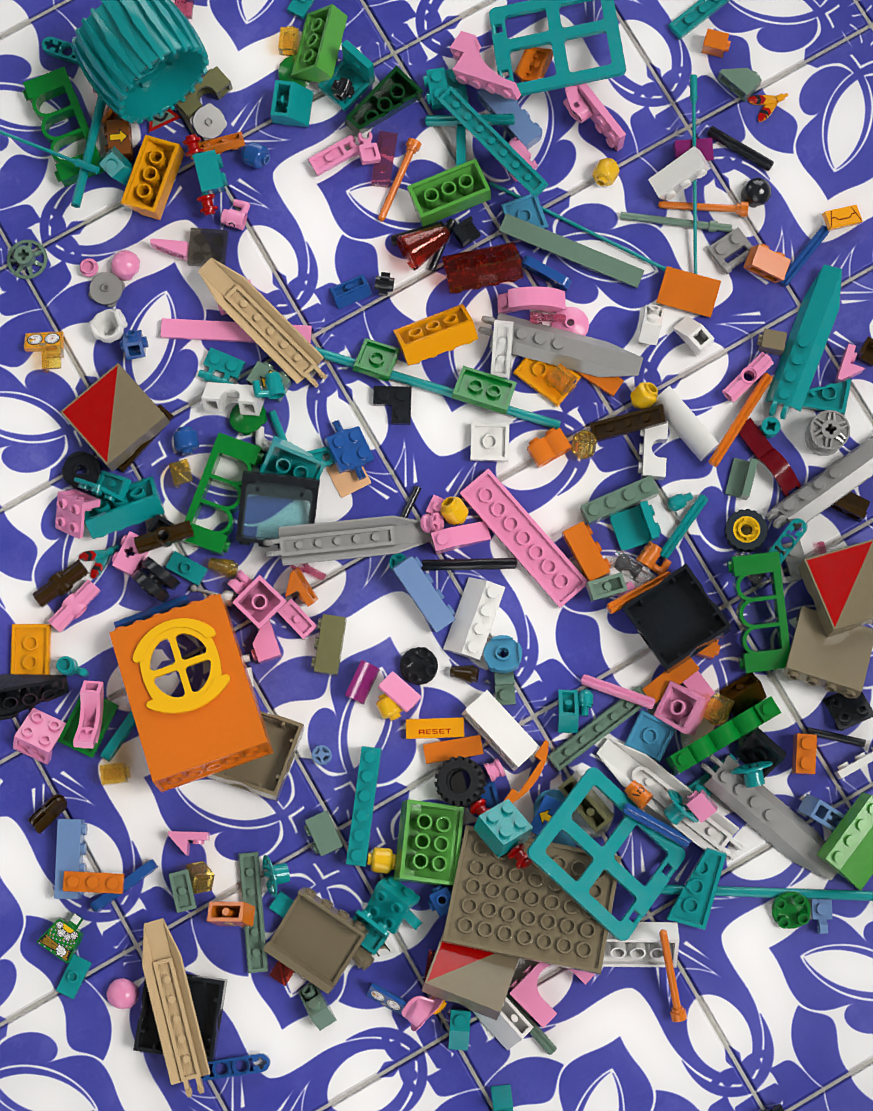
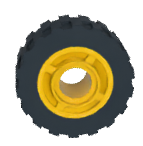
[724,509,768,553]

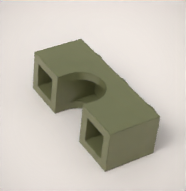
[176,66,233,122]

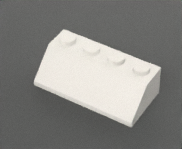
[443,577,505,662]
[602,922,679,968]

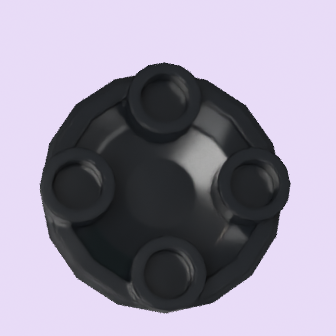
[400,647,438,685]

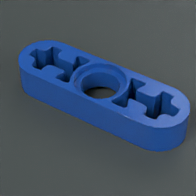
[520,255,572,291]

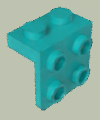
[74,470,132,502]
[610,500,661,551]
[365,875,420,934]
[352,909,390,956]

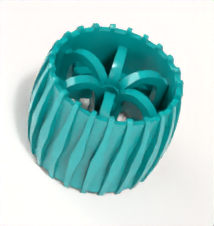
[72,0,209,124]

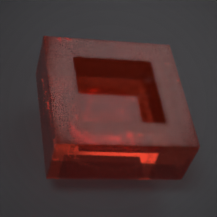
[269,961,294,986]

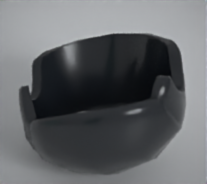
[741,178,772,208]

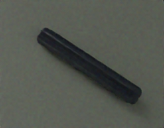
[707,126,774,171]

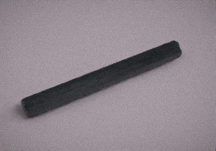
[422,558,517,571]

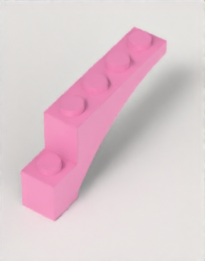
[450,31,521,100]

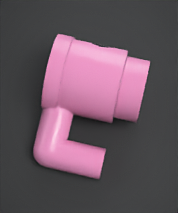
[221,199,250,230]

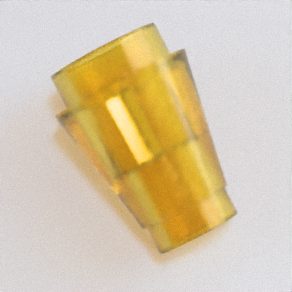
[208,558,238,578]

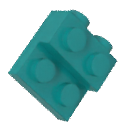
[423,67,469,110]

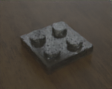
[187,228,229,267]

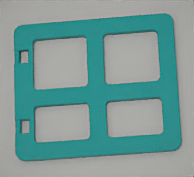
[489,0,626,99]
[527,767,686,941]

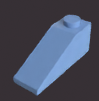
[798,793,845,831]

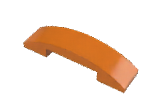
[504,740,549,803]

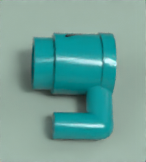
[252,372,286,399]
[56,656,90,677]

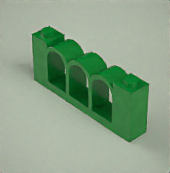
[22,67,105,187]
[180,432,265,557]
[727,551,790,673]
[665,696,781,776]

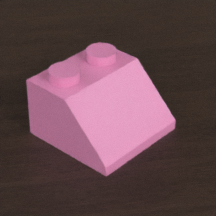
[232,575,287,629]
[653,681,712,736]

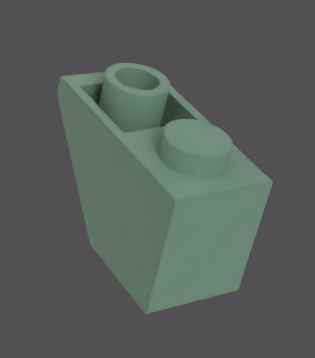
[297,983,337,1031]

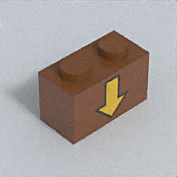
[104,119,134,160]

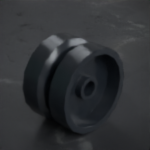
[131,556,181,603]

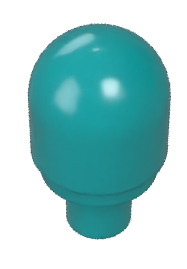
[667,492,693,511]
[578,689,593,717]

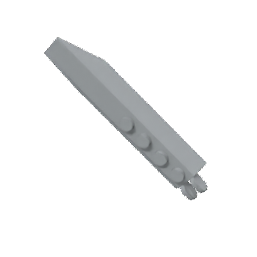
[478,313,643,377]
[766,437,873,531]
[263,516,432,566]
[700,754,837,881]

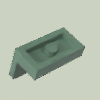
[725,458,759,500]
[169,869,197,913]

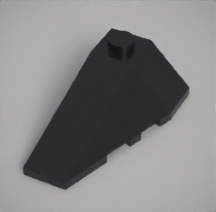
[0,674,69,721]

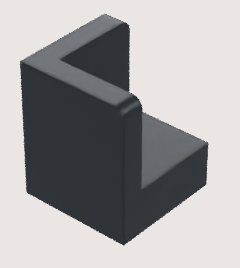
[452,216,481,249]
[148,514,175,541]

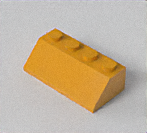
[120,135,185,220]
[393,304,479,366]

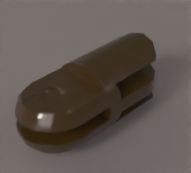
[28,794,67,834]

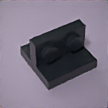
[734,727,787,778]

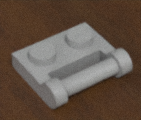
[707,227,753,275]
[767,541,806,584]

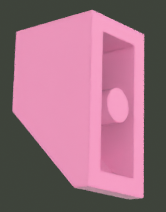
[251,620,282,664]

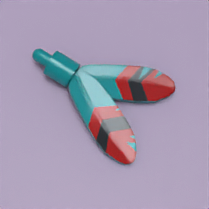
[79,545,119,579]

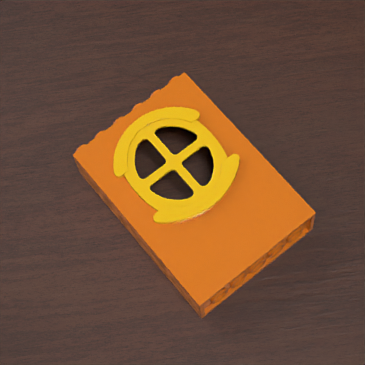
[109,594,274,793]

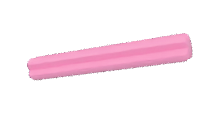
[581,674,655,709]

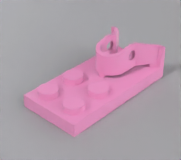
[563,83,626,151]

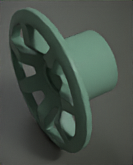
[7,240,48,279]

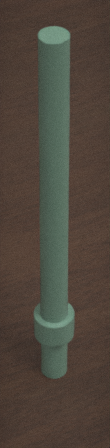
[620,212,732,232]

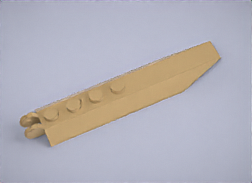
[198,258,327,388]
[142,918,211,1097]

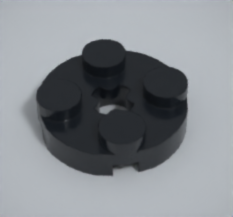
[62,451,101,490]

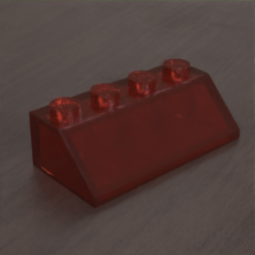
[441,242,523,293]

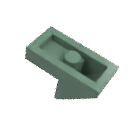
[585,572,628,602]
[494,671,516,706]

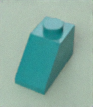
[98,146,134,186]
[558,689,579,733]
[448,1008,471,1051]

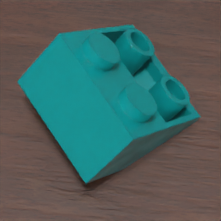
[270,80,314,128]

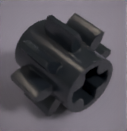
[331,77,355,101]
[374,272,395,296]

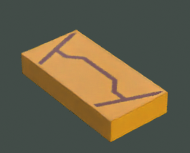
[822,204,863,231]

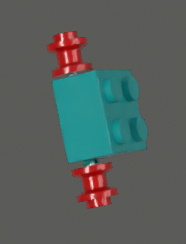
[182,134,228,216]
[469,799,533,869]

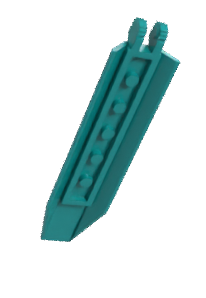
[765,264,842,420]

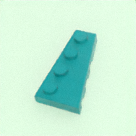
[666,847,727,930]

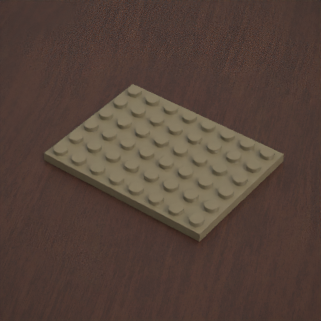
[442,825,621,975]

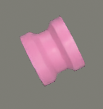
[420,513,444,533]
[484,758,506,782]

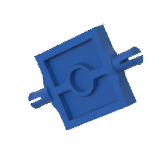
[324,420,375,481]

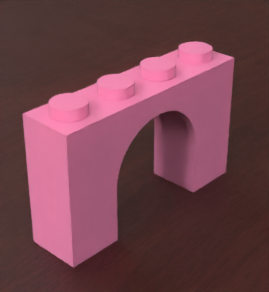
[509,962,595,1028]

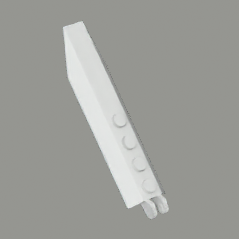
[596,738,744,860]

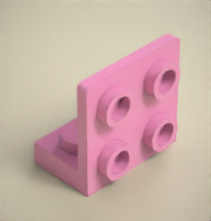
[55,489,101,539]
[13,708,66,765]

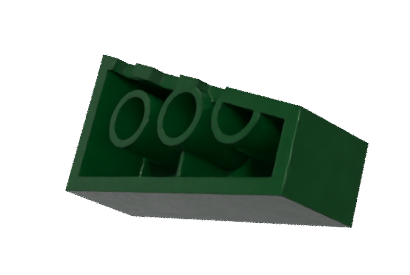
[345,65,423,136]

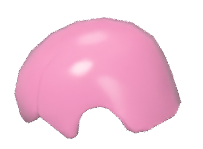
[111,250,140,281]
[106,978,139,1009]

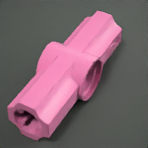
[722,352,774,403]
[48,579,101,633]

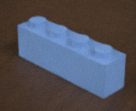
[477,89,542,150]
[391,555,456,633]
[54,819,88,899]

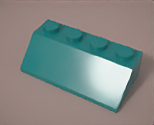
[84,476,165,539]

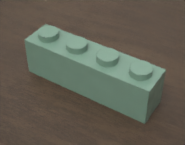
[580,475,659,526]

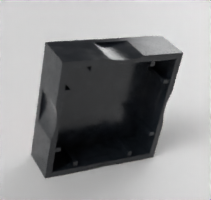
[622,563,732,674]
[133,974,228,1062]

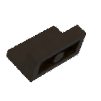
[830,492,870,522]
[719,672,767,716]

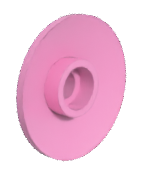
[551,307,589,336]

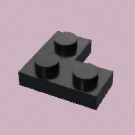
[373,386,412,425]

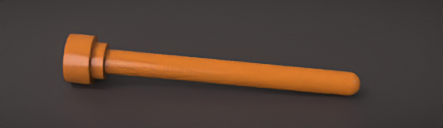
[378,138,422,221]
[658,201,749,217]
[659,929,687,1022]

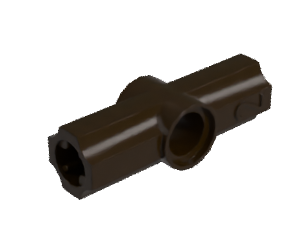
[134,520,195,554]
[32,559,89,608]

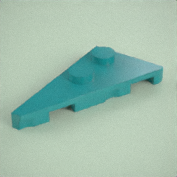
[802,379,852,416]

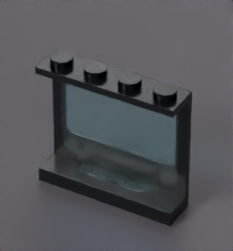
[235,470,320,549]

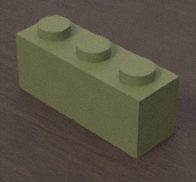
[311,614,347,676]
[558,770,615,833]

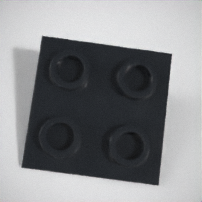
[822,693,873,731]

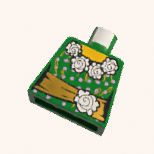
[37,913,85,964]

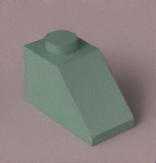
[717,68,762,102]

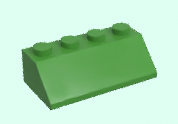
[291,4,348,83]
[407,158,491,226]

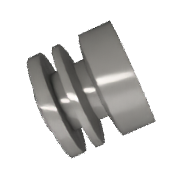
[805,410,850,456]

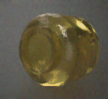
[571,430,597,459]

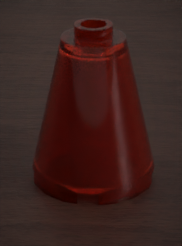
[396,224,450,271]

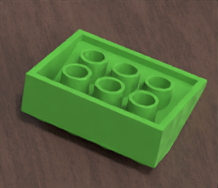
[816,792,873,891]
[394,799,464,886]

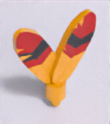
[748,93,788,122]

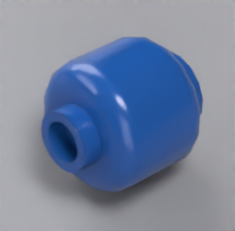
[241,141,270,169]
[173,426,199,455]

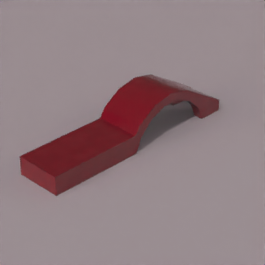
[738,417,801,498]

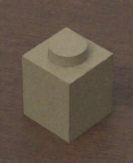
[757,328,787,356]

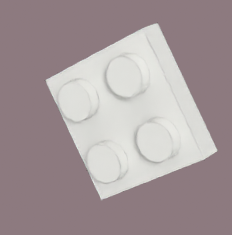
[470,422,510,462]

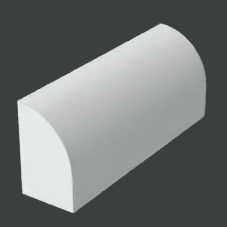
[653,385,719,461]
[462,690,540,771]
[472,997,534,1051]

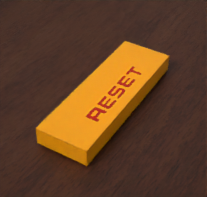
[406,717,464,739]

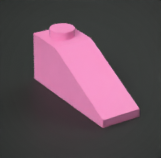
[431,521,491,555]

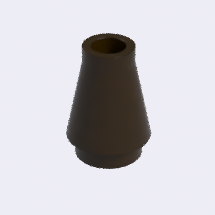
[450,665,479,684]

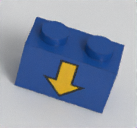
[531,794,562,839]

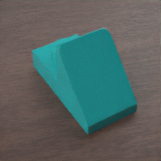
[491,1084,513,1111]

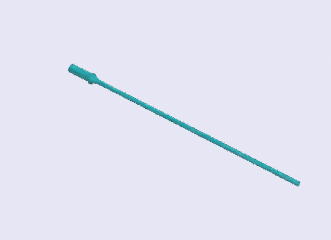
[689,74,698,274]
[0,130,100,174]
[489,181,666,272]

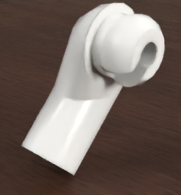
[255,426,271,452]

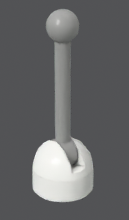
[190,585,236,607]

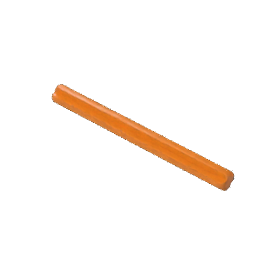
[708,373,773,467]

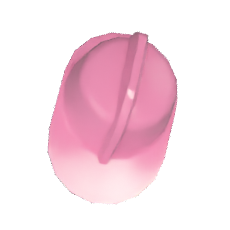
[401,995,443,1031]

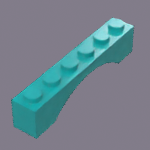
[346,746,382,867]

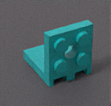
[318,39,375,112]

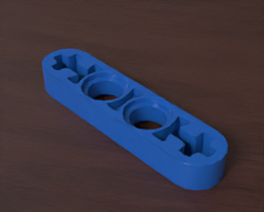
[90,859,158,913]
[201,1053,271,1081]

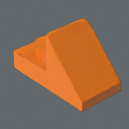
[285,566,318,606]

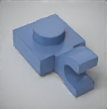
[811,899,832,934]

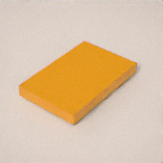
[513,358,581,407]
[10,624,52,675]

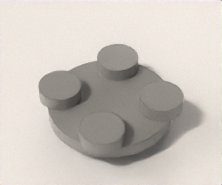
[190,103,227,141]
[88,272,125,308]

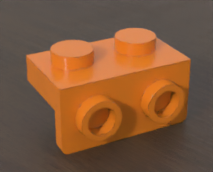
[515,47,553,82]

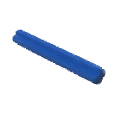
[779,225,830,287]
[622,803,691,847]

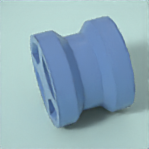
[312,745,332,765]

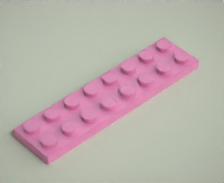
[460,468,588,608]

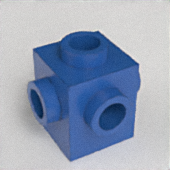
[120,330,149,360]
[428,885,453,917]

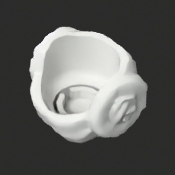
[89,309,128,343]

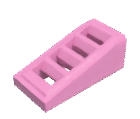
[150,238,190,261]

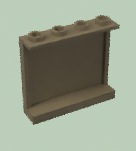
[782,606,873,699]
[263,887,369,994]

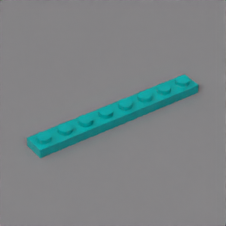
[438,86,549,198]

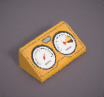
[24,331,64,352]

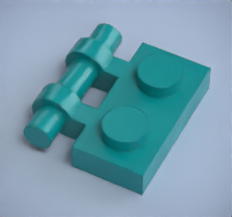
[198,347,246,384]

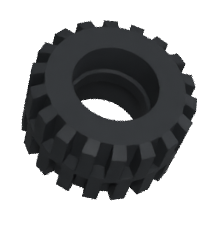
[434,756,487,808]

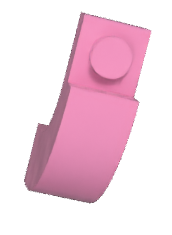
[497,287,566,314]
[73,680,104,749]

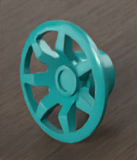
[730,761,773,788]
[663,789,699,825]
[262,855,290,898]

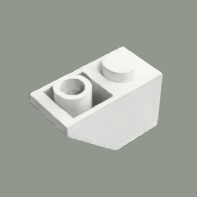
[638,305,664,346]
[673,316,715,356]

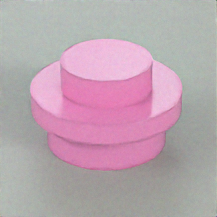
[79,258,99,277]

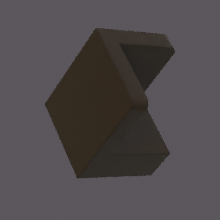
[856,336,873,367]

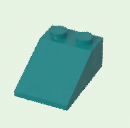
[259,436,326,479]

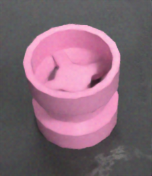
[227,570,253,595]

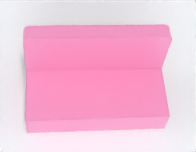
[378,671,422,712]

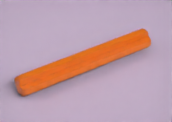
[606,571,671,614]

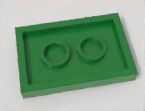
[452,366,517,415]
[58,697,119,758]

